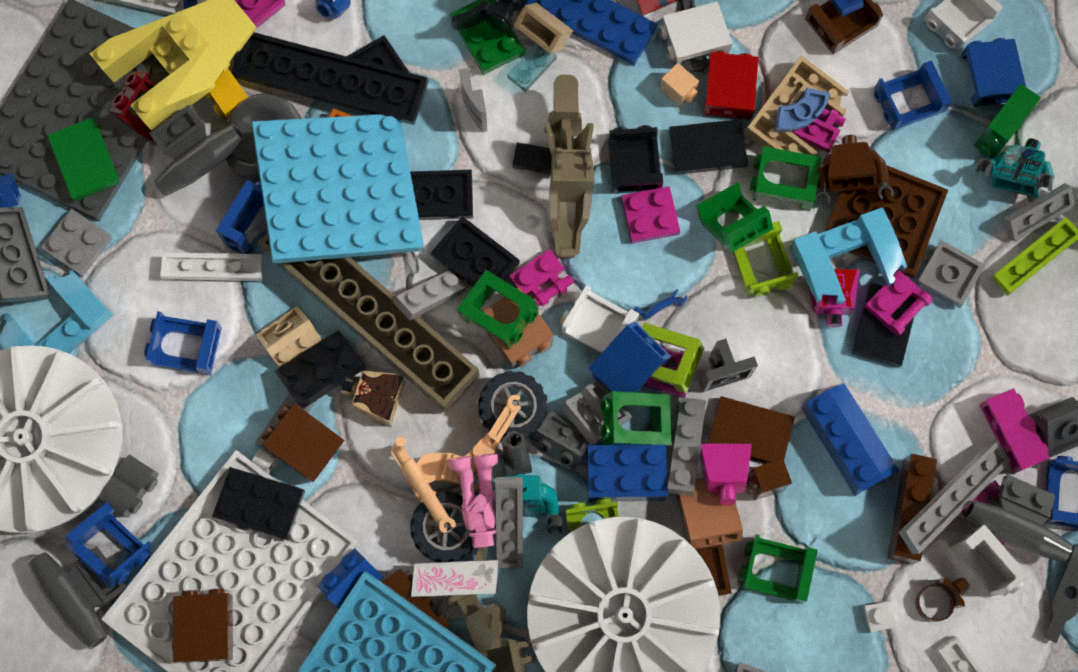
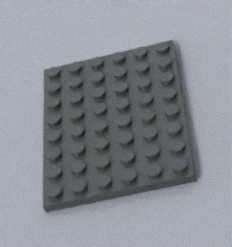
[0,0,170,221]

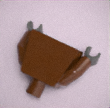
[815,135,893,206]

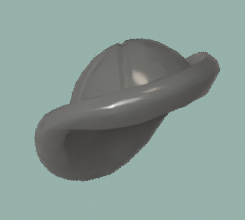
[226,94,301,178]

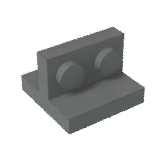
[700,339,758,392]
[1028,397,1078,457]

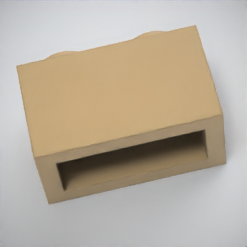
[514,3,573,54]

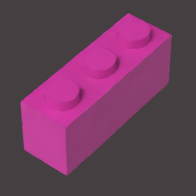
[979,388,1050,474]

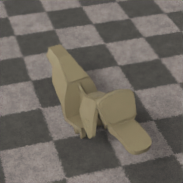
[544,74,595,258]
[446,547,535,672]

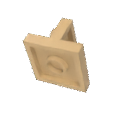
[255,306,322,368]

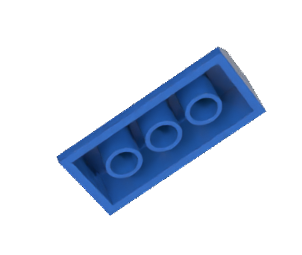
[801,383,900,496]

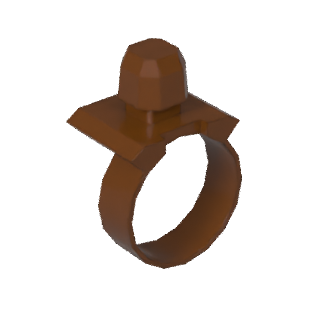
[915,577,970,622]

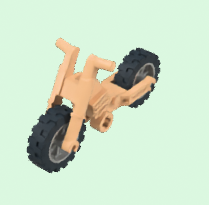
[391,371,548,562]

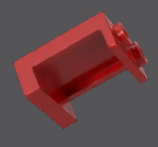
[703,51,759,120]

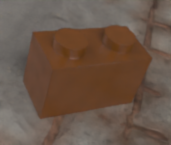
[746,458,792,501]

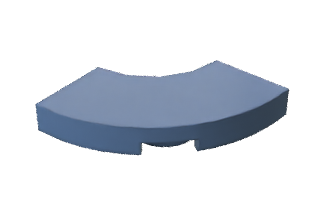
[774,88,830,132]

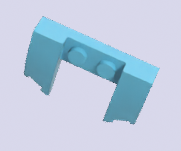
[789,207,907,304]
[0,270,113,354]

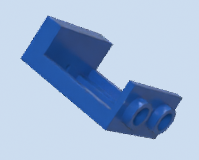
[873,60,952,131]
[144,311,222,375]
[1045,456,1078,529]
[65,502,151,589]

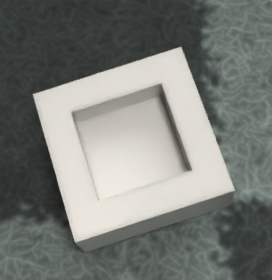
[863,601,897,633]

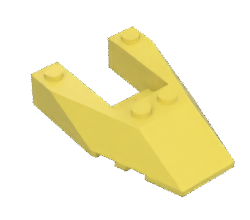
[90,0,257,131]

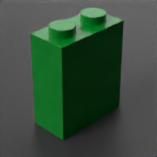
[973,84,1041,158]

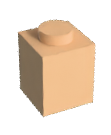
[659,63,699,107]

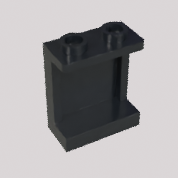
[608,125,663,194]

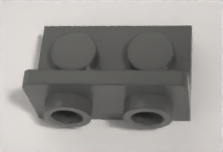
[531,410,590,470]

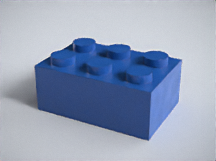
[587,444,668,502]

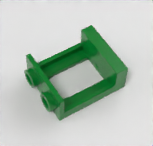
[749,146,822,211]
[696,182,774,253]
[456,270,539,350]
[600,391,672,447]
[739,534,818,604]

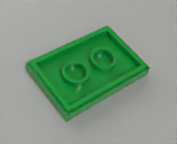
[47,117,121,202]

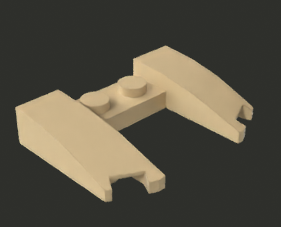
[743,55,849,166]

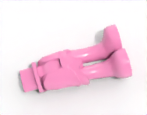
[448,454,498,548]

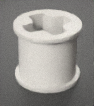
[252,448,279,474]

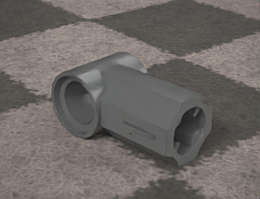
[502,431,532,476]

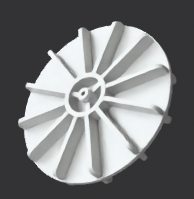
[0,346,123,533]
[527,517,720,672]

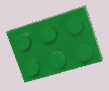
[450,0,525,75]

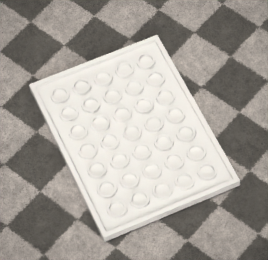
[101,450,359,672]

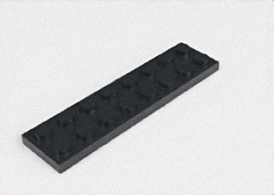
[231,32,429,125]

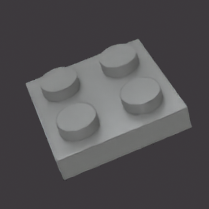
[40,209,113,277]
[916,240,985,308]

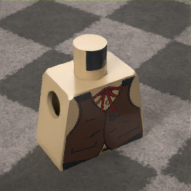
[341,371,406,426]

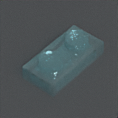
[507,43,557,92]

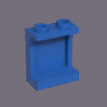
[961,38,1026,107]
[216,180,264,254]
[589,321,671,393]

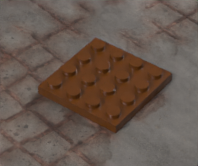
[824,165,948,278]

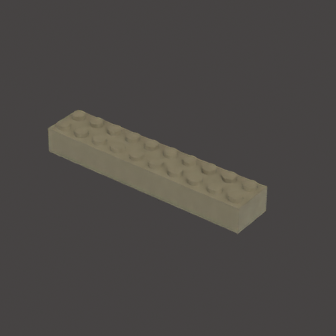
[258,233,480,413]

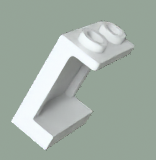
[924,0,1004,53]
[659,1,733,66]
[559,285,639,355]
[950,525,1028,597]

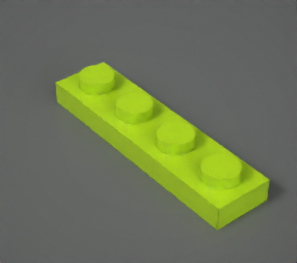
[991,217,1078,296]

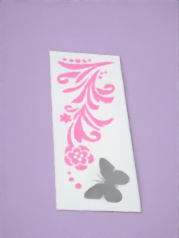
[411,560,498,597]

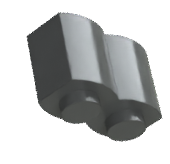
[98,454,159,517]

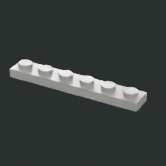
[899,440,1011,554]

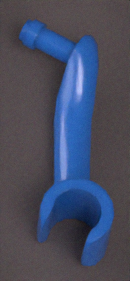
[634,289,687,321]

